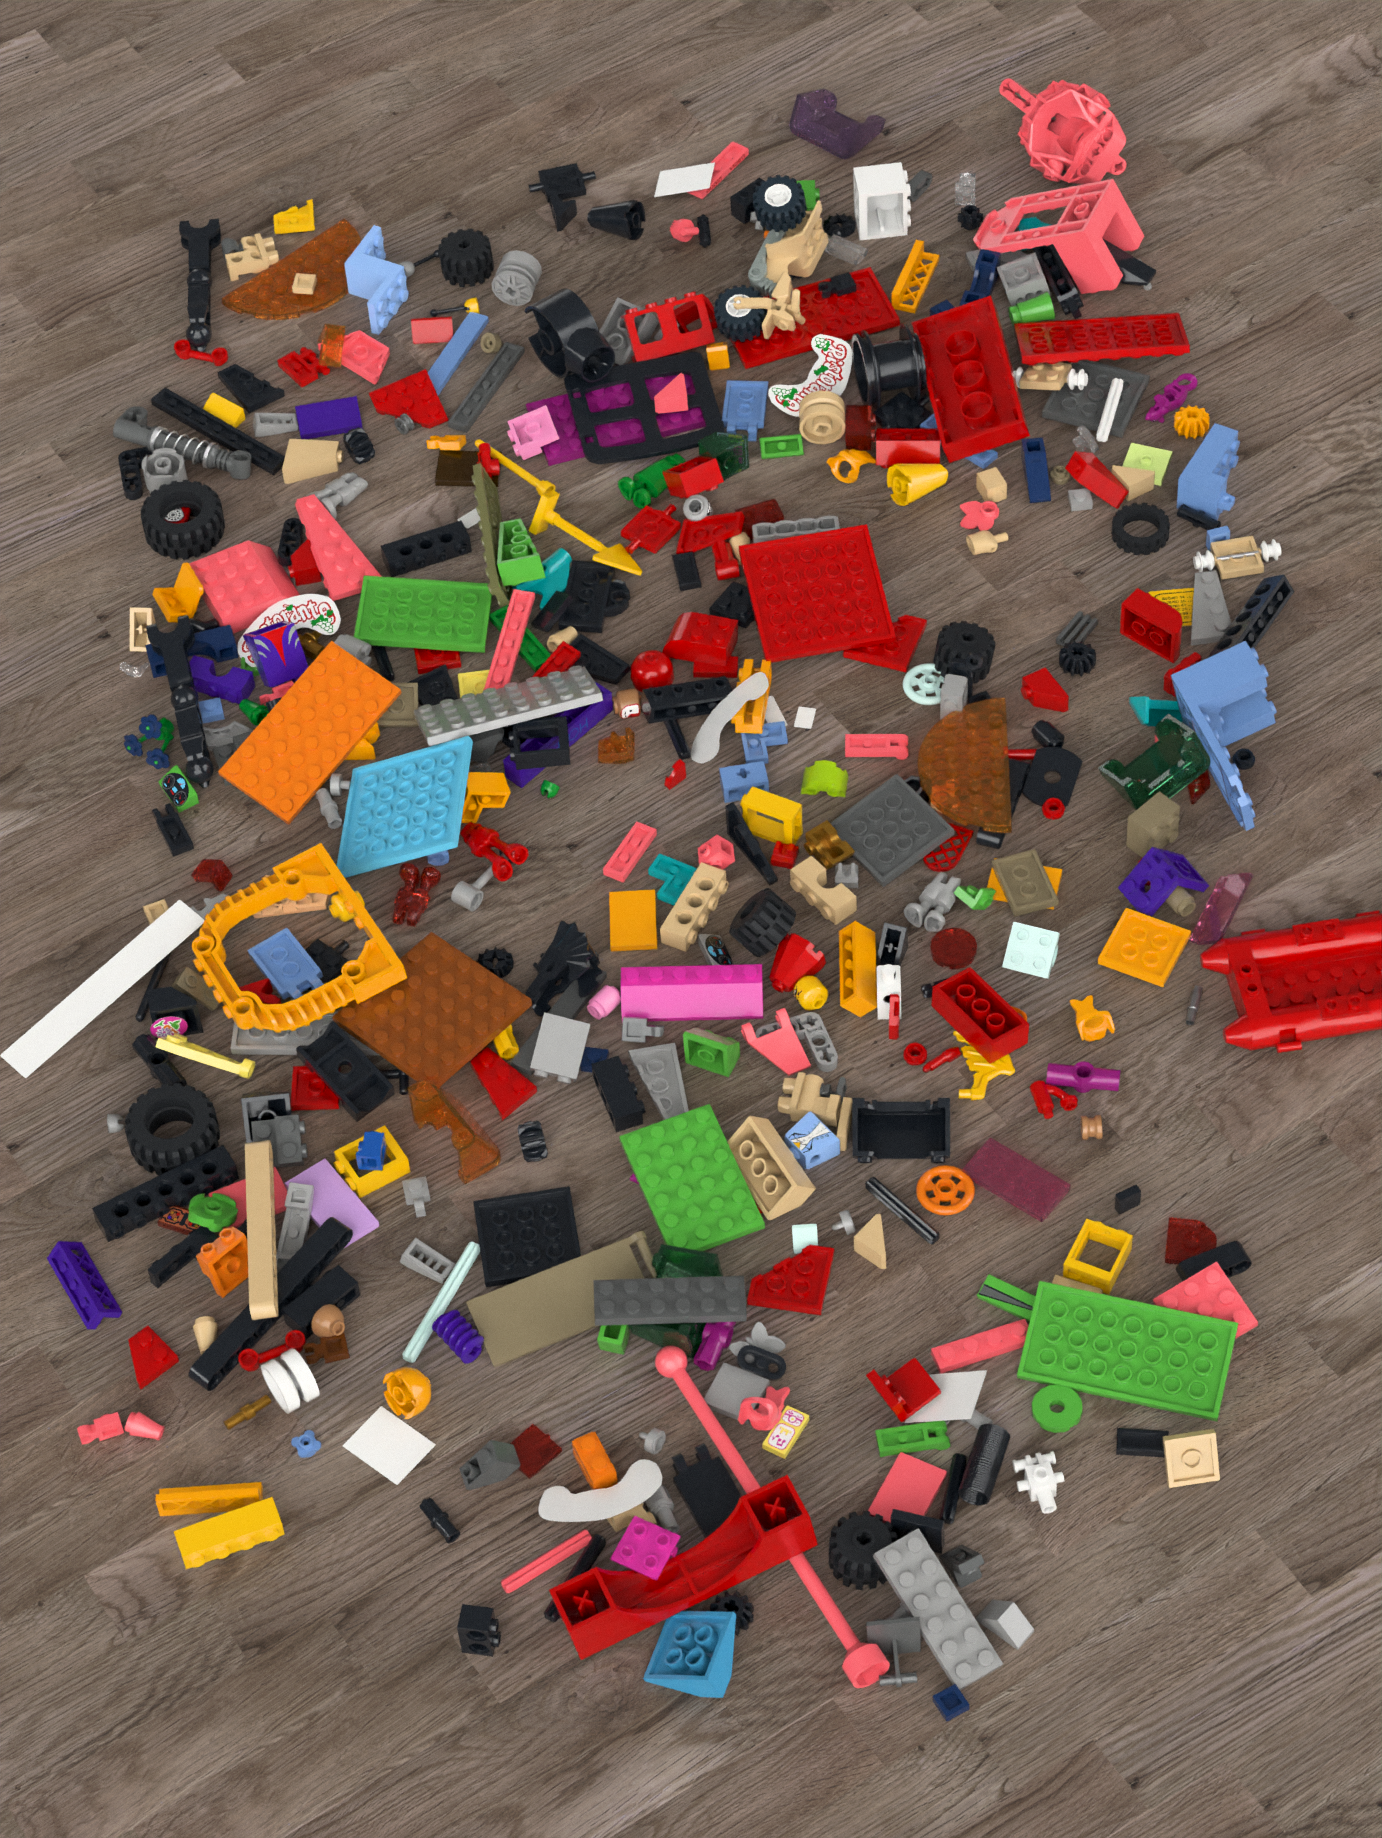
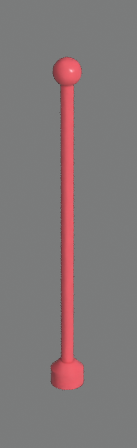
[655,1345,890,1688]

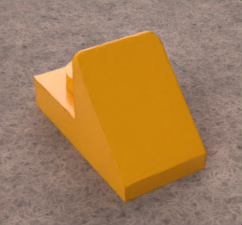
[706,341,730,370]
[345,722,380,760]

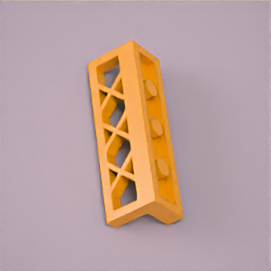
[891,240,940,313]
[155,1482,263,1516]

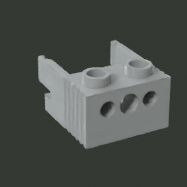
[997,253,1051,306]

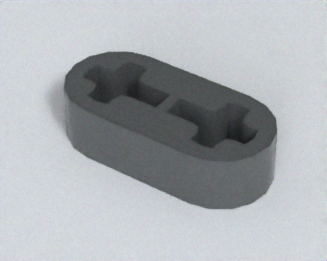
[907,170,932,202]

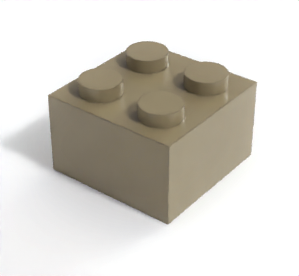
[1126,791,1180,858]

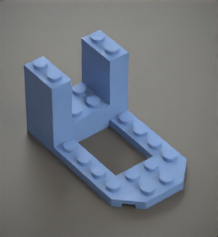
[1171,641,1277,831]

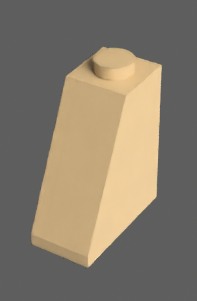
[282,439,344,484]

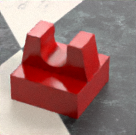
[770,841,799,869]

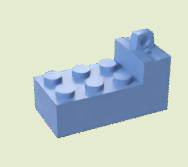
[1177,423,1240,520]

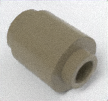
[1165,886,1196,917]

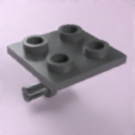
[866,1617,921,1687]

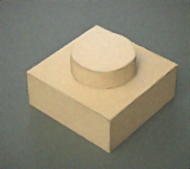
[292,273,317,295]

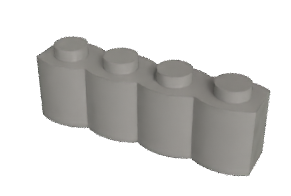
[752,516,840,543]

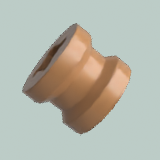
[1081,1115,1102,1140]

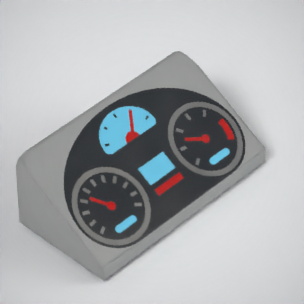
[698,934,734,965]

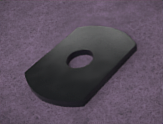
[1022,747,1082,807]

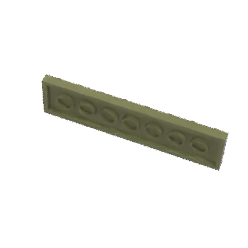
[472,463,513,608]

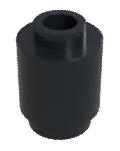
[1031,720,1064,748]

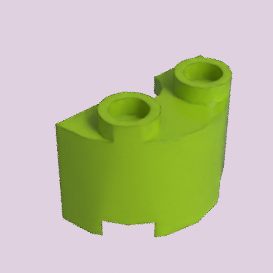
[801,760,848,797]

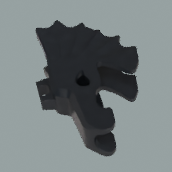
[525,921,602,1017]

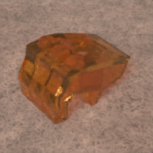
[598,727,635,764]

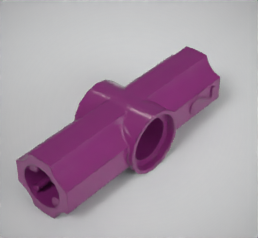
[1046,1061,1121,1093]
[694,1322,736,1372]

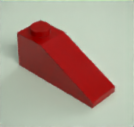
[1065,451,1129,509]

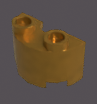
[804,820,855,870]

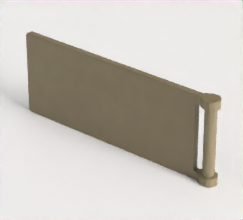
[466,1231,663,1367]

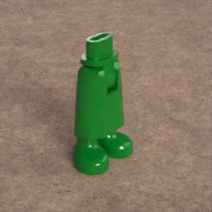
[618,453,686,509]

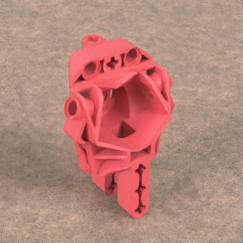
[999,78,1126,184]

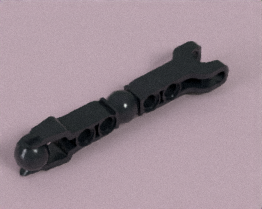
[179,218,221,352]
[146,615,214,788]

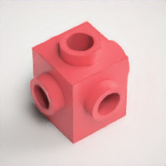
[698,834,735,870]

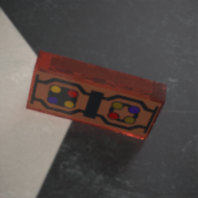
[157,1205,200,1235]

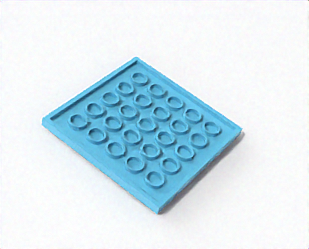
[337,736,473,878]

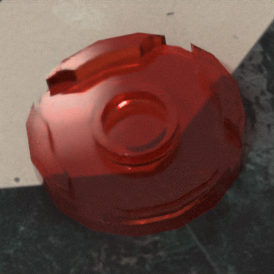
[930,928,977,970]

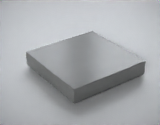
[704,1362,769,1424]

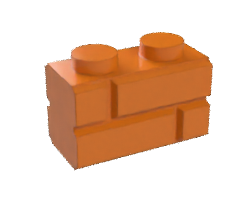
[572,1432,618,1490]

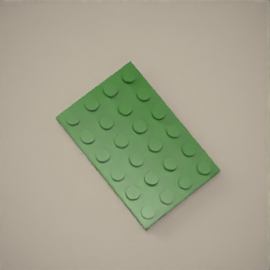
[354,576,493,653]
[619,1104,765,1262]

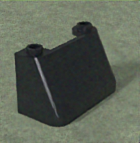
[852,1098,950,1163]

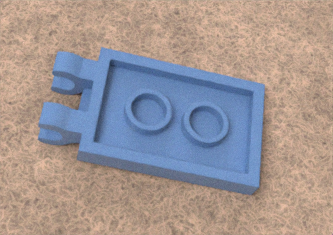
[722,380,769,442]
[247,928,324,1000]

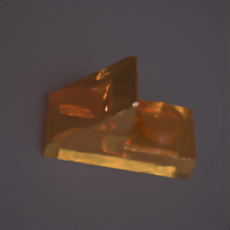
[317,324,346,367]

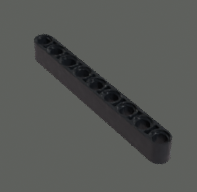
[188,1217,353,1391]

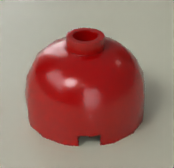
[630,650,674,692]

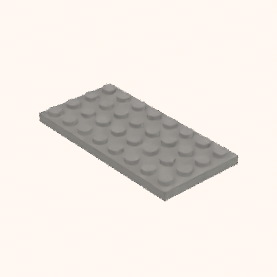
[414,666,603,746]

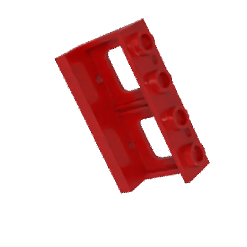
[620,291,715,363]

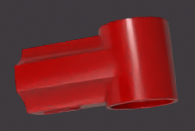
[712,540,740,581]

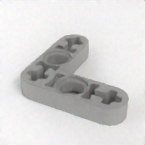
[755,1012,838,1072]

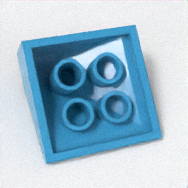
[643,1611,736,1698]

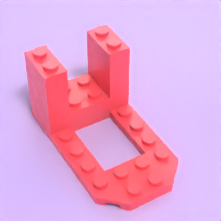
[973,179,1144,294]

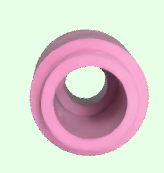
[587,985,621,1020]

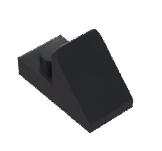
[548,189,577,232]

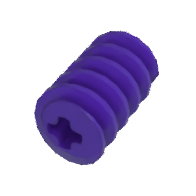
[432,1310,484,1363]

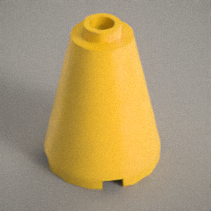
[887,463,948,506]

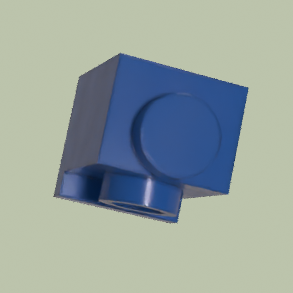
[356,1131,387,1171]

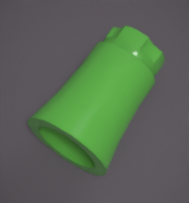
[1008,292,1055,327]

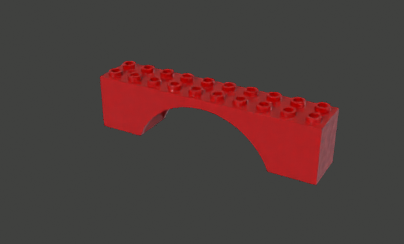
[549,1475,818,1660]

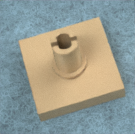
[1163,1429,1220,1488]

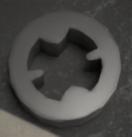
[394,413,415,435]

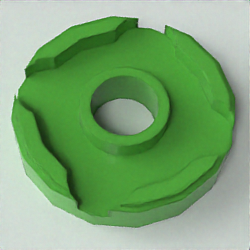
[1032,1385,1083,1433]

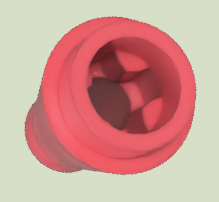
[125,1412,165,1441]

